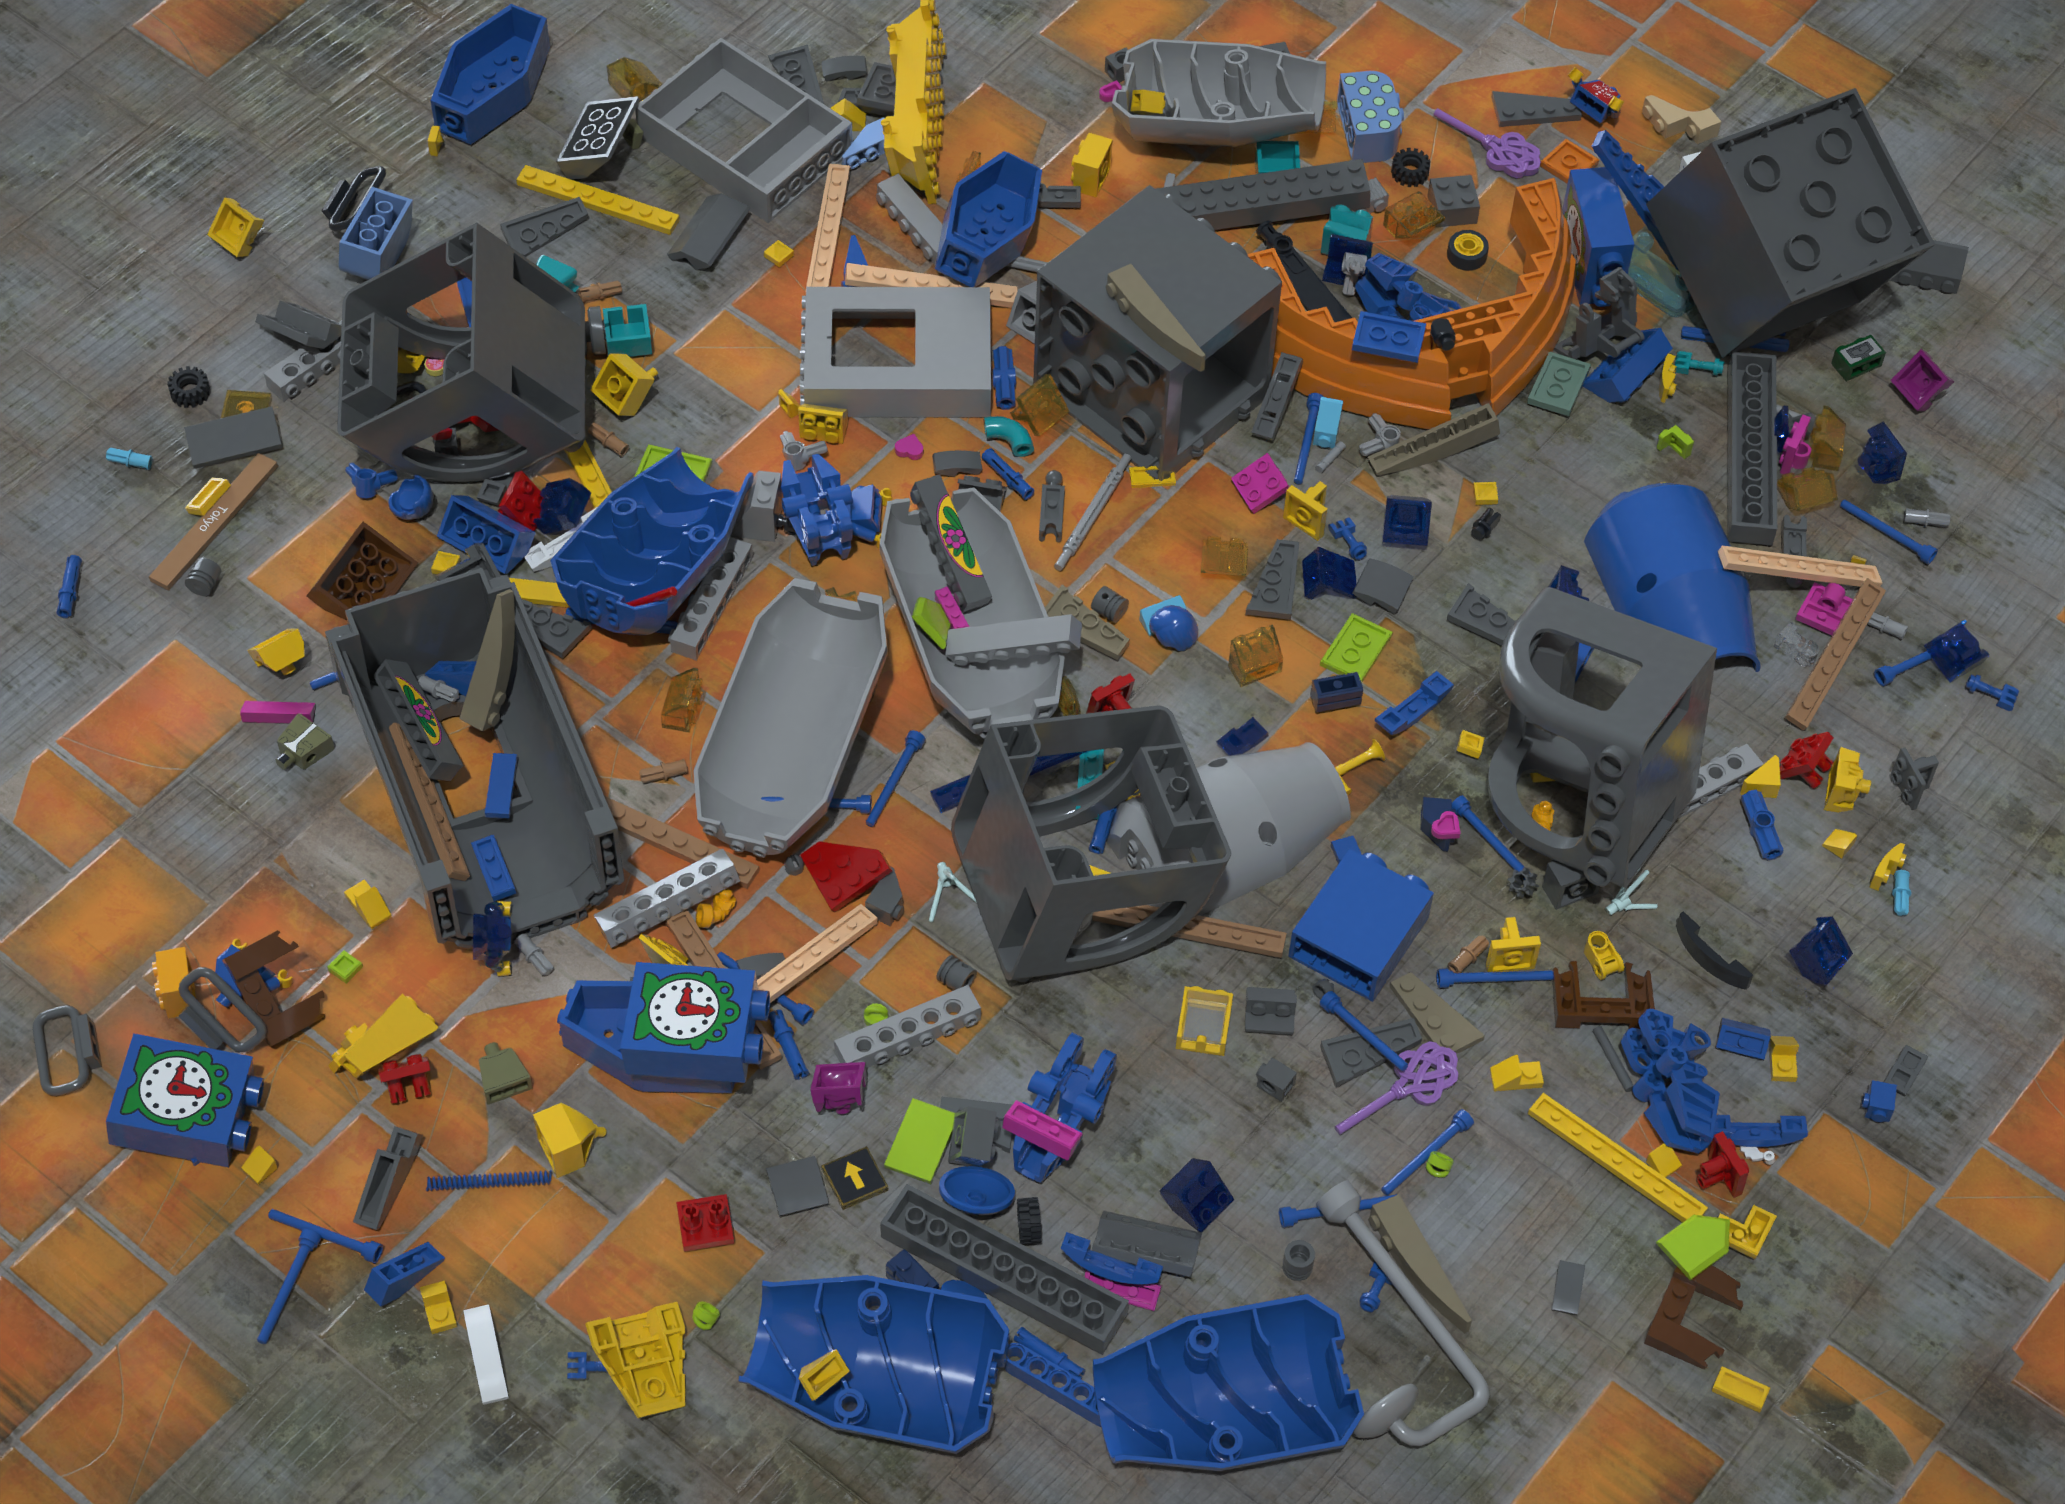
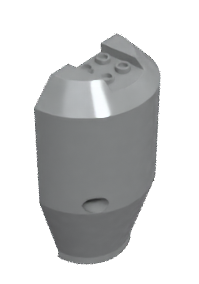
[1112,39,1326,147]
[1107,742,1351,916]

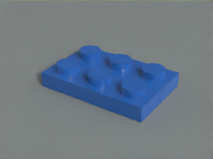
[1352,311,1426,363]

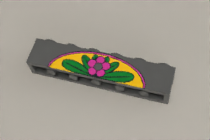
[910,474,992,612]
[373,659,463,781]

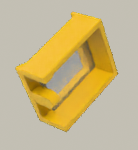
[1176,986,1233,1056]

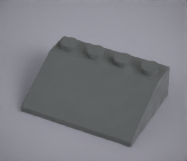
[556,97,640,180]

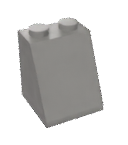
[1006,281,1037,344]
[731,471,782,542]

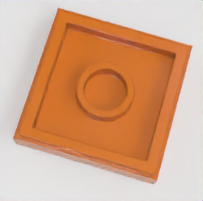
[1540,139,1599,184]

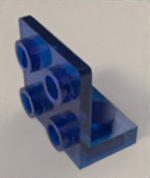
[1322,234,1373,285]
[1302,547,1357,599]

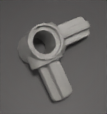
[1342,252,1367,295]
[1359,413,1400,456]
[780,431,828,471]

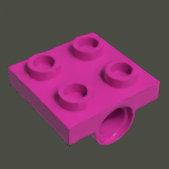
[1779,415,1811,476]
[1231,453,1290,514]
[1795,582,1853,635]

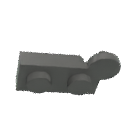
[1038,182,1081,208]

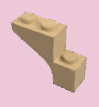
[1642,95,1721,144]

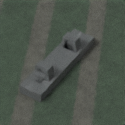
[1251,352,1303,441]

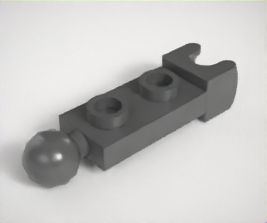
[1039,470,1065,543]
[1781,515,1807,588]

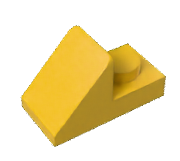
[344,879,392,930]
[1769,1036,1799,1082]
[1490,1055,1544,1091]
[419,1280,457,1334]

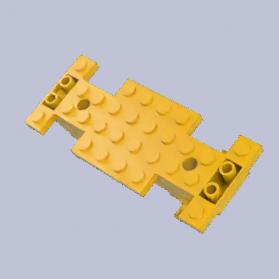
[881,0,947,204]

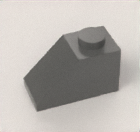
[865,866,904,926]

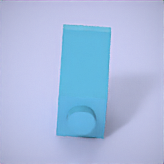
[1313,397,1343,448]

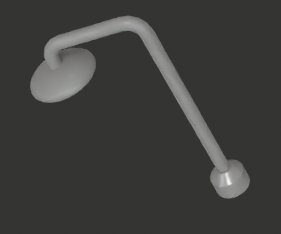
[1316,1180,1490,1446]

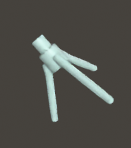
[929,862,977,922]
[1605,870,1658,916]

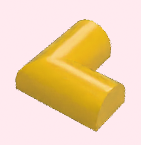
[1718,1205,1777,1259]

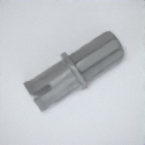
[1904,508,1951,527]
[1867,613,1908,639]
[418,675,460,702]
[514,933,553,976]

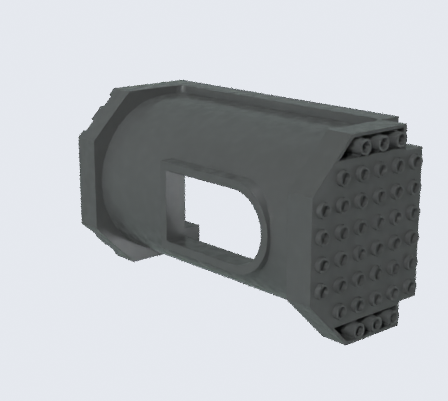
[325,568,624,952]

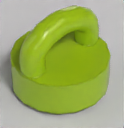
[864,1003,888,1026]
[1426,1151,1454,1178]
[692,1301,720,1330]

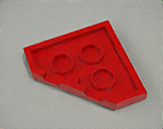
[800,841,893,912]

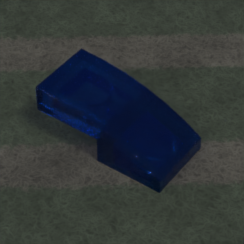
[1774,405,1789,453]
[1216,717,1269,756]

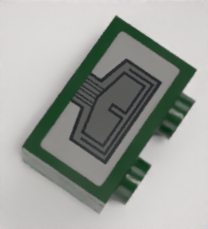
[1831,335,1886,382]

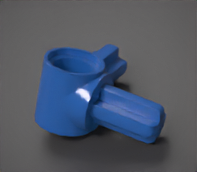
[345,463,398,498]

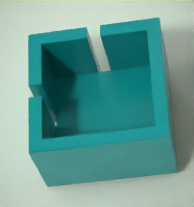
[1255,141,1300,174]
[603,304,652,357]

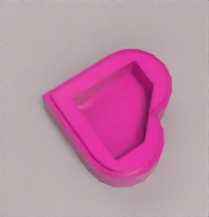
[1099,80,1122,102]
[895,434,923,460]
[1431,811,1460,839]

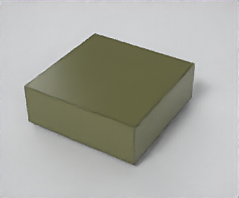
[623,119,644,149]

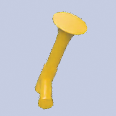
[1335,739,1385,796]

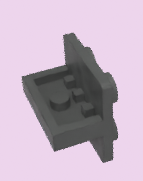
[958,475,1007,512]
[1891,748,1939,810]
[1245,987,1297,1035]

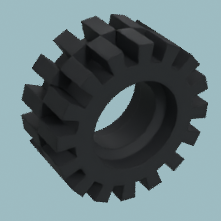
[1391,148,1431,187]
[168,366,210,408]
[1017,1197,1041,1244]

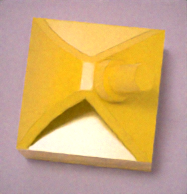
[590,353,658,416]
[533,1103,606,1178]

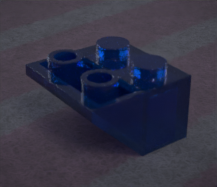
[1160,1158,1235,1233]

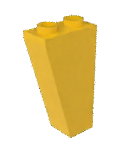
[338,993,439,1078]

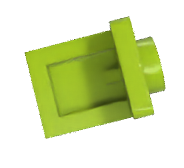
[1657,425,1694,459]

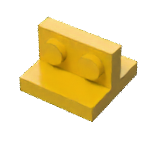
[1283,481,1327,541]
[1485,917,1541,972]

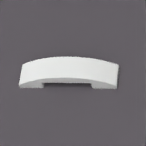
[525,507,597,572]
[463,1305,509,1405]

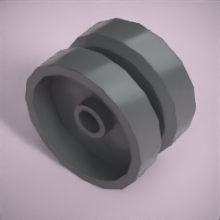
[585,306,606,356]

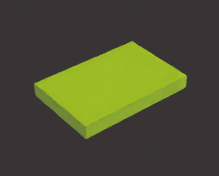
[635,444,712,483]
[1320,613,1393,683]
[884,1098,955,1184]

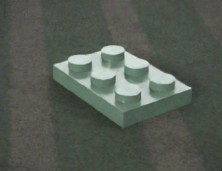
[1527,352,1591,416]

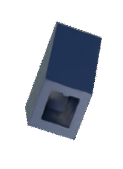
[1420,797,1456,852]

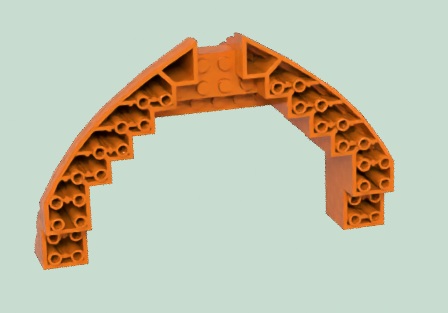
[1247,178,1576,429]

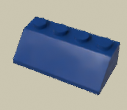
[1583,327,1673,403]
[437,495,536,574]

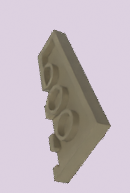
[1045,584,1130,660]
[1390,972,1485,1061]

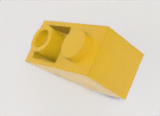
[1131,90,1165,115]

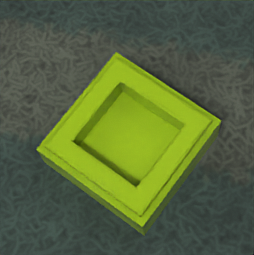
[327,950,363,984]

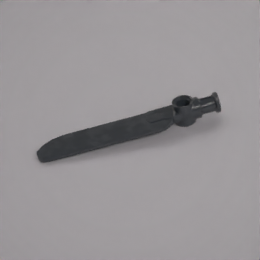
[1256,220,1352,322]

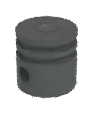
[185,558,222,596]
[1091,586,1129,623]
[936,955,977,990]
[1282,1240,1315,1281]

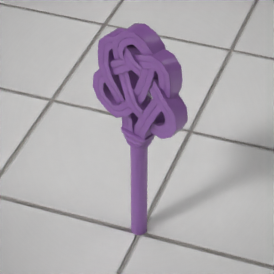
[1433,108,1541,178]
[1335,1041,1458,1135]

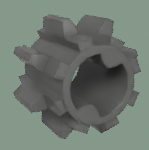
[1507,867,1539,898]

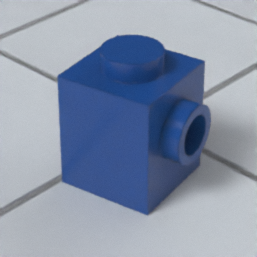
[1861,1080,1897,1122]

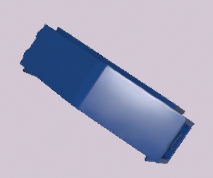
[430,4,550,145]
[935,151,1042,287]
[557,980,736,1093]

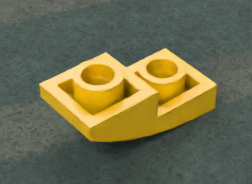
[1659,353,1677,403]
[1869,843,1906,891]
[328,1023,368,1073]

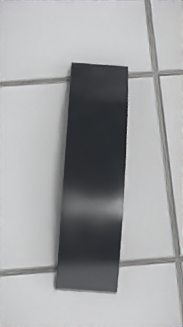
[1676,911,1753,990]

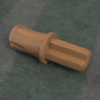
[578,281,622,302]
[588,423,629,457]
[639,759,687,783]
[1448,935,1489,973]

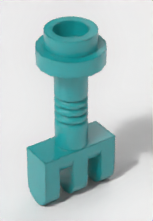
[1675,351,1724,376]

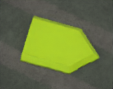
[912,597,951,649]
[1656,1215,1730,1280]

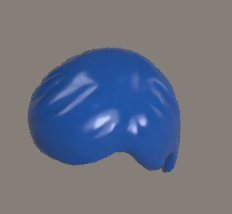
[388,475,433,520]
[1149,605,1198,651]

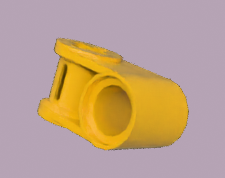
[1584,931,1624,980]

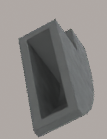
[353,1126,423,1230]

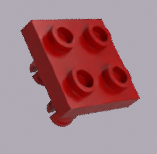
[497,471,550,531]
[1086,673,1135,714]
[1780,732,1834,789]
[378,1054,431,1104]
[1697,1131,1749,1198]
[676,1194,734,1252]

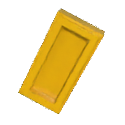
[1129,466,1176,488]
[185,478,231,516]
[1712,1366,1770,1413]

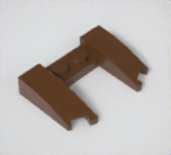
[222,930,325,1047]
[1553,961,1655,1030]
[1644,1265,1743,1370]

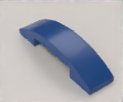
[1375,671,1454,735]
[1713,1115,1808,1147]
[1061,1232,1163,1284]

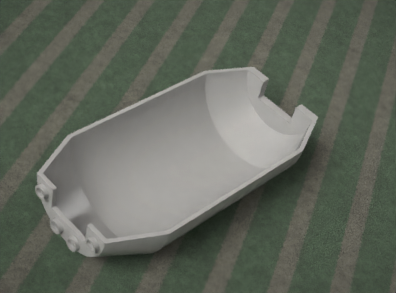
[879,488,1064,739]
[693,578,888,857]

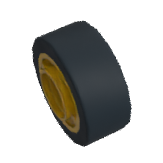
[1447,230,1489,271]

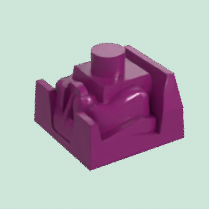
[1890,349,1954,411]
[810,1062,867,1114]

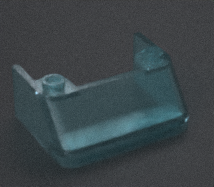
[1628,225,1695,317]

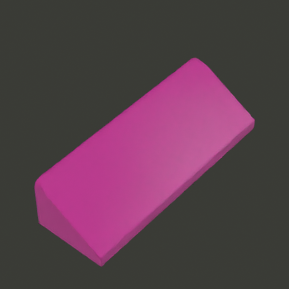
[240,701,315,723]
[1002,1100,1083,1160]
[1084,1270,1163,1311]

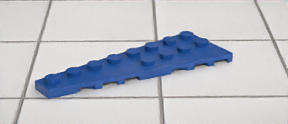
[1591,130,1678,270]

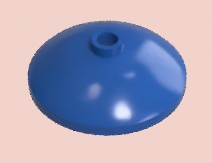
[939,1166,1015,1215]

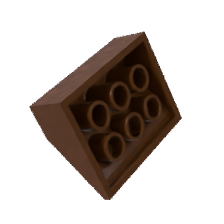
[306,521,418,620]

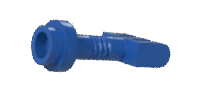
[1328,517,1367,560]
[1965,674,2019,711]
[1360,1262,1393,1312]
[567,1352,607,1380]

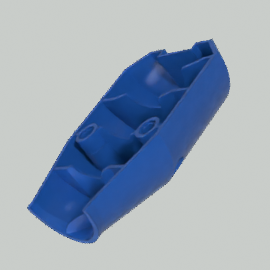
[550,447,754,636]
[1584,482,1761,672]
[738,1275,1009,1454]
[1093,1294,1364,1471]

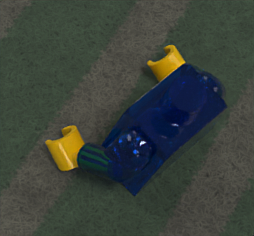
[473,901,512,976]

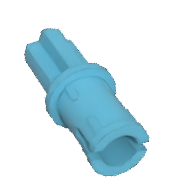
[106,448,153,470]
[1892,870,1912,916]

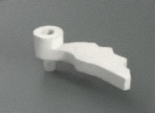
[1740,1146,1775,1165]

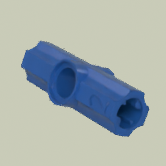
[993,346,1016,410]
[1741,789,1784,860]

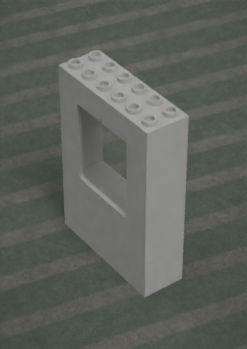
[635,38,853,223]
[800,287,991,417]

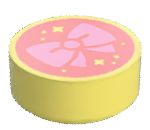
[424,357,444,376]

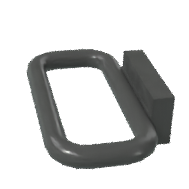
[178,967,267,1052]
[32,1005,102,1096]

